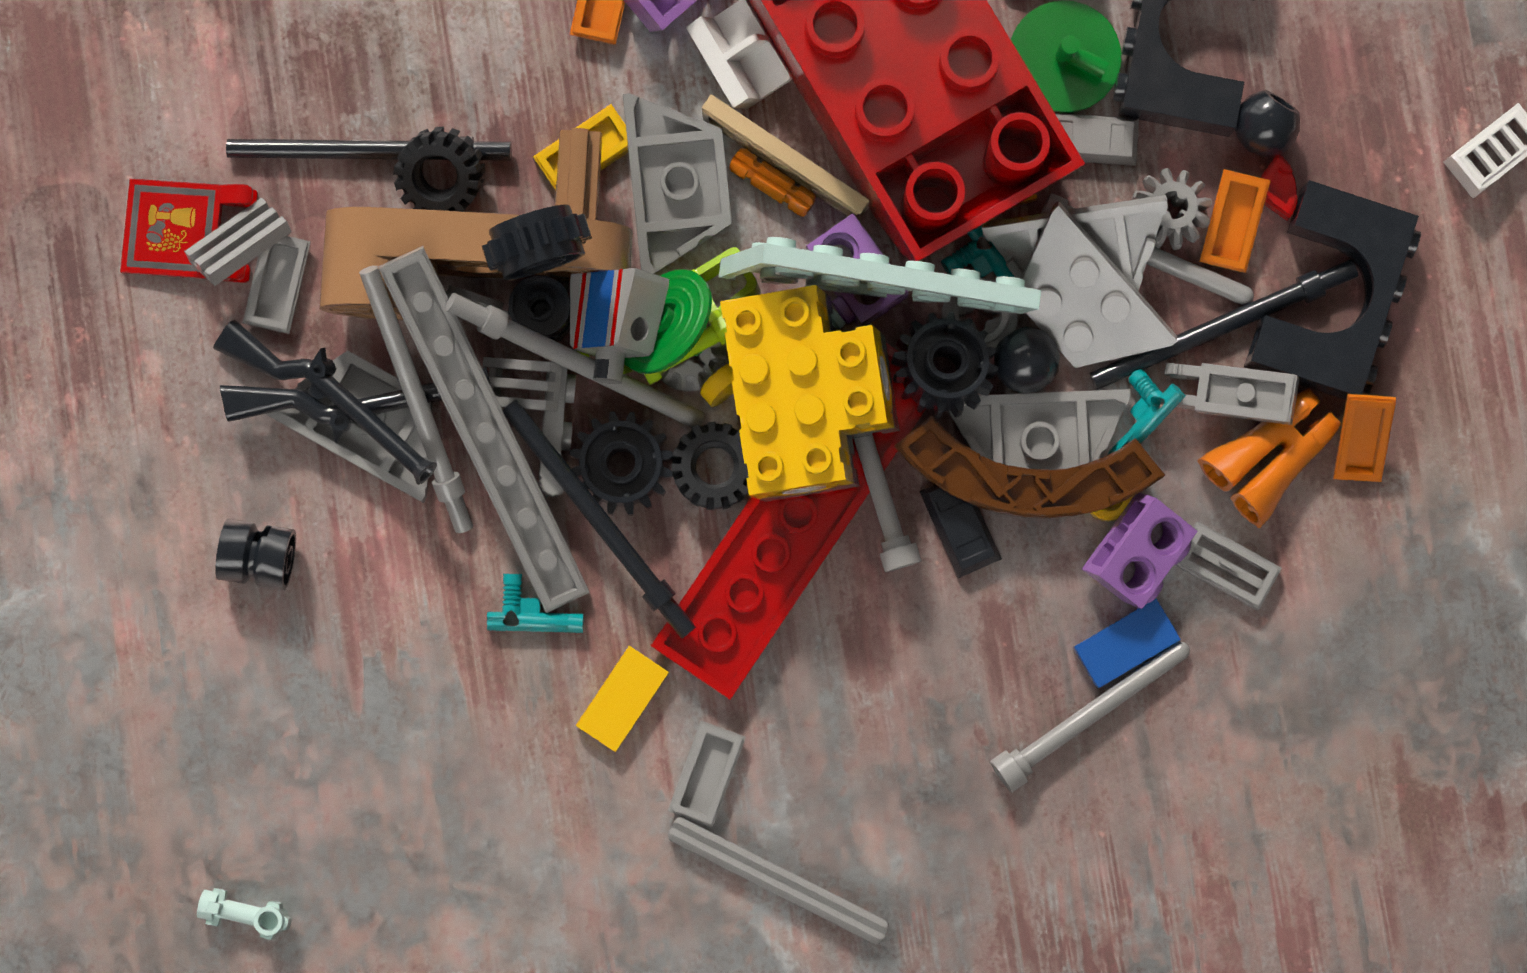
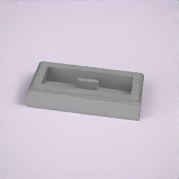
[184,198,292,286]
[483,357,562,412]
[1175,522,1282,611]

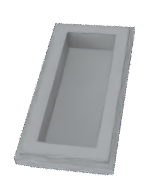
[1055,113,1139,166]
[242,236,311,334]
[668,720,746,828]

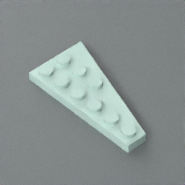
[719,237,1041,314]

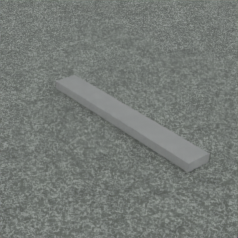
[378,246,590,613]

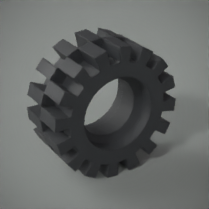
[393,126,486,212]
[671,421,749,511]

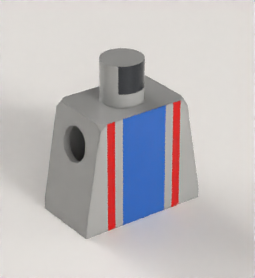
[570,268,670,384]

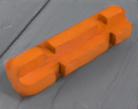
[729,148,816,217]

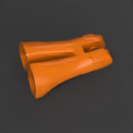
[1197,388,1341,528]

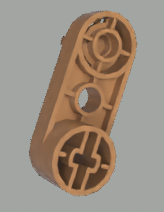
[319,128,633,321]

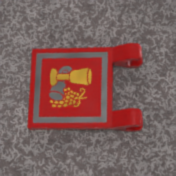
[120,179,258,283]

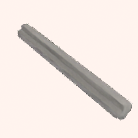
[668,817,889,945]

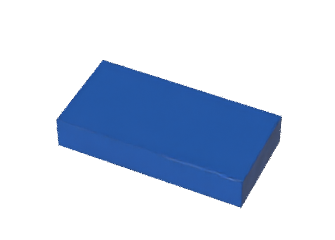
[1072,598,1181,689]

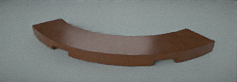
[894,416,1166,519]

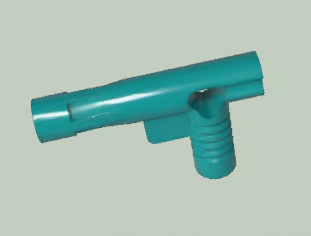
[941,225,1015,278]
[1108,369,1186,455]
[487,573,584,633]

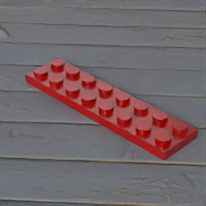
[651,343,927,700]

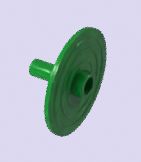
[1011,0,1122,113]
[624,269,712,374]

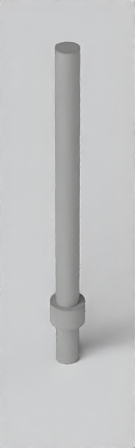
[359,266,473,533]
[445,293,704,428]

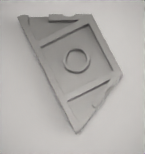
[623,93,732,274]
[982,195,1168,291]
[1020,201,1178,368]
[266,351,433,503]
[948,389,1130,470]

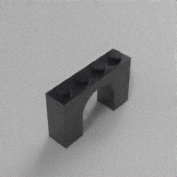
[1112,0,1255,137]
[1244,180,1421,400]

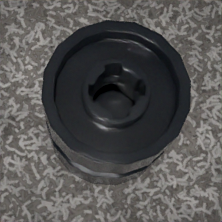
[508,275,570,342]
[215,519,296,590]

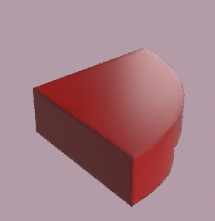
[1260,154,1297,221]

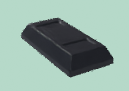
[919,485,1002,579]

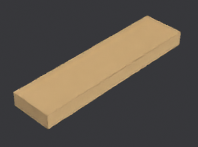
[702,94,870,221]

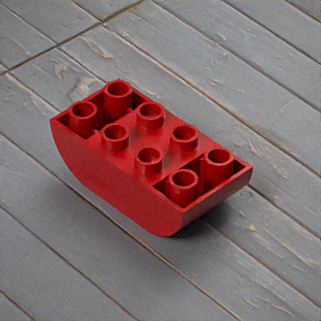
[748,0,1085,261]

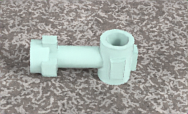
[197,888,292,940]

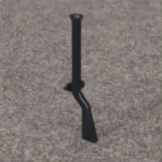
[213,320,437,485]
[220,366,492,444]

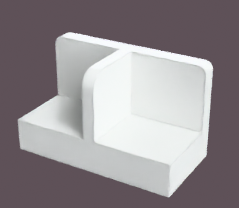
[686,0,792,109]

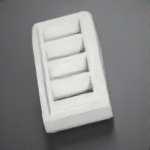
[1444,103,1527,198]

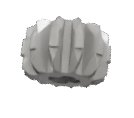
[1132,168,1212,250]

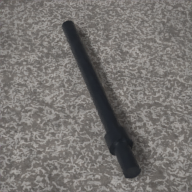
[226,136,512,161]
[1089,259,1358,390]
[502,399,696,639]

